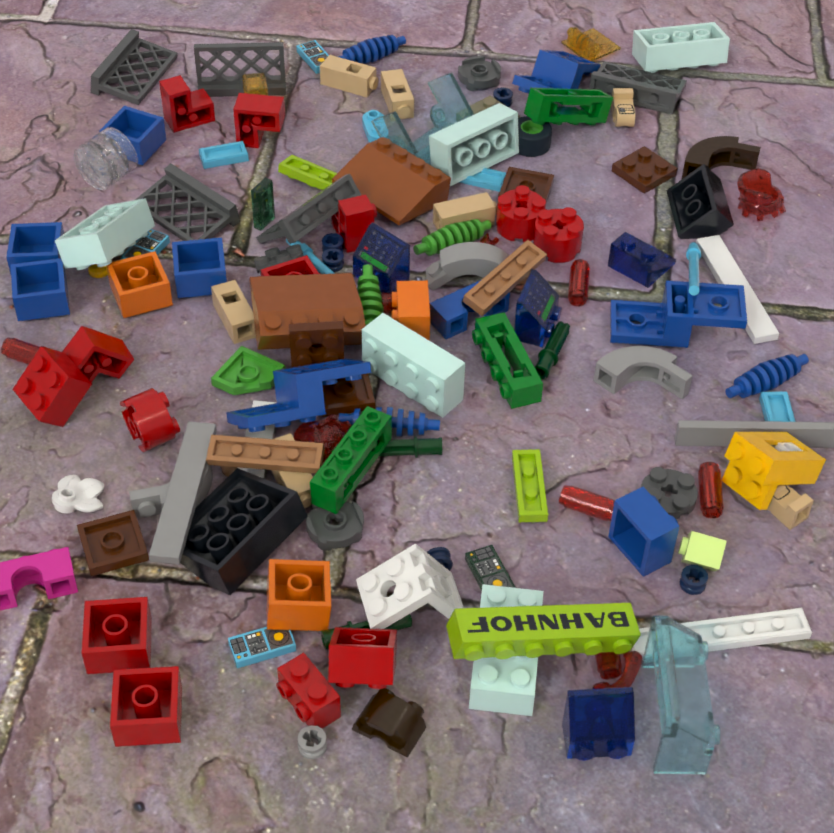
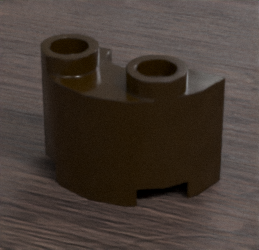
[352,688,426,758]

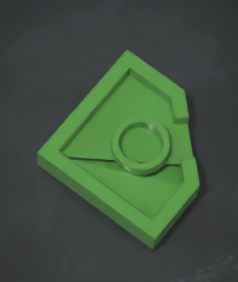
[211,346,286,395]

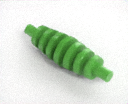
[413,219,492,256]
[357,264,384,326]

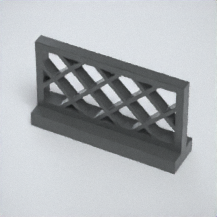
[91,29,178,105]
[194,42,286,97]
[589,61,687,114]
[135,163,240,241]
[256,173,361,244]

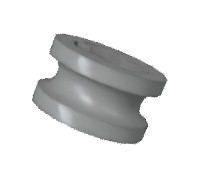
[297,725,327,759]

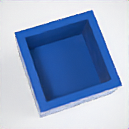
[99,106,166,166]
[6,222,64,274]
[172,237,227,298]
[11,258,70,321]
[608,487,680,577]

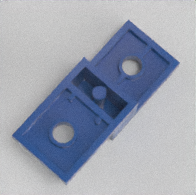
[512,50,601,93]
[610,280,747,348]
[226,358,371,432]

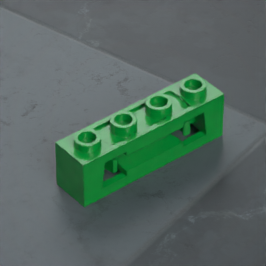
[524,87,613,125]
[472,312,543,409]
[310,406,392,514]

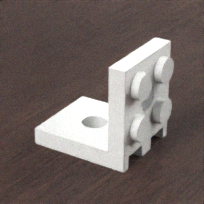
[356,544,464,629]

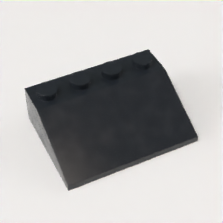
[180,468,308,595]

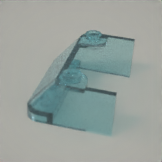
[371,72,474,165]
[642,615,720,774]

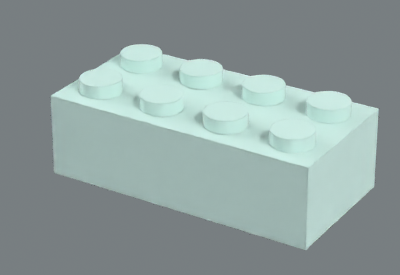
[632,22,730,73]
[429,103,519,186]
[55,198,155,270]
[362,313,465,418]
[469,584,544,716]

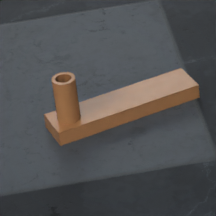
[463,240,547,316]
[206,435,325,476]

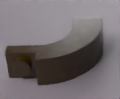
[681,136,761,180]

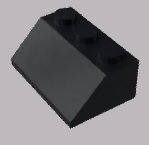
[666,164,734,239]

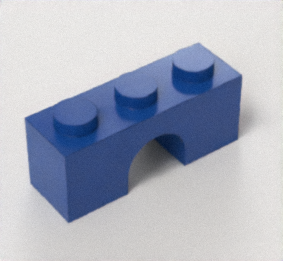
[429,280,510,340]

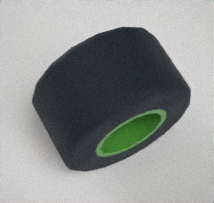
[518,116,552,157]

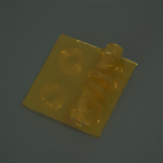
[561,27,621,61]

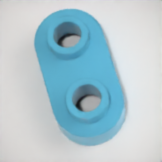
[362,110,390,142]

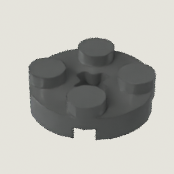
[458,56,501,91]
[254,244,304,275]
[641,467,698,519]
[306,501,364,551]

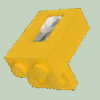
[721,432,826,510]

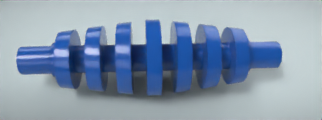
[338,35,406,64]
[725,354,809,398]
[338,407,440,437]

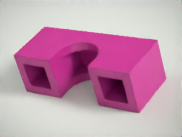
[0,547,78,611]

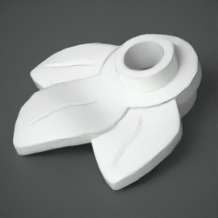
[52,474,104,513]

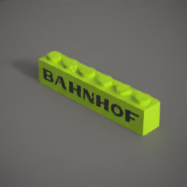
[446,603,641,661]

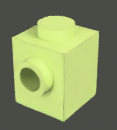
[678,531,727,572]

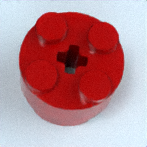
[496,185,546,242]
[533,207,584,263]
[120,388,180,452]

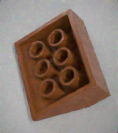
[332,137,451,225]
[249,273,366,350]

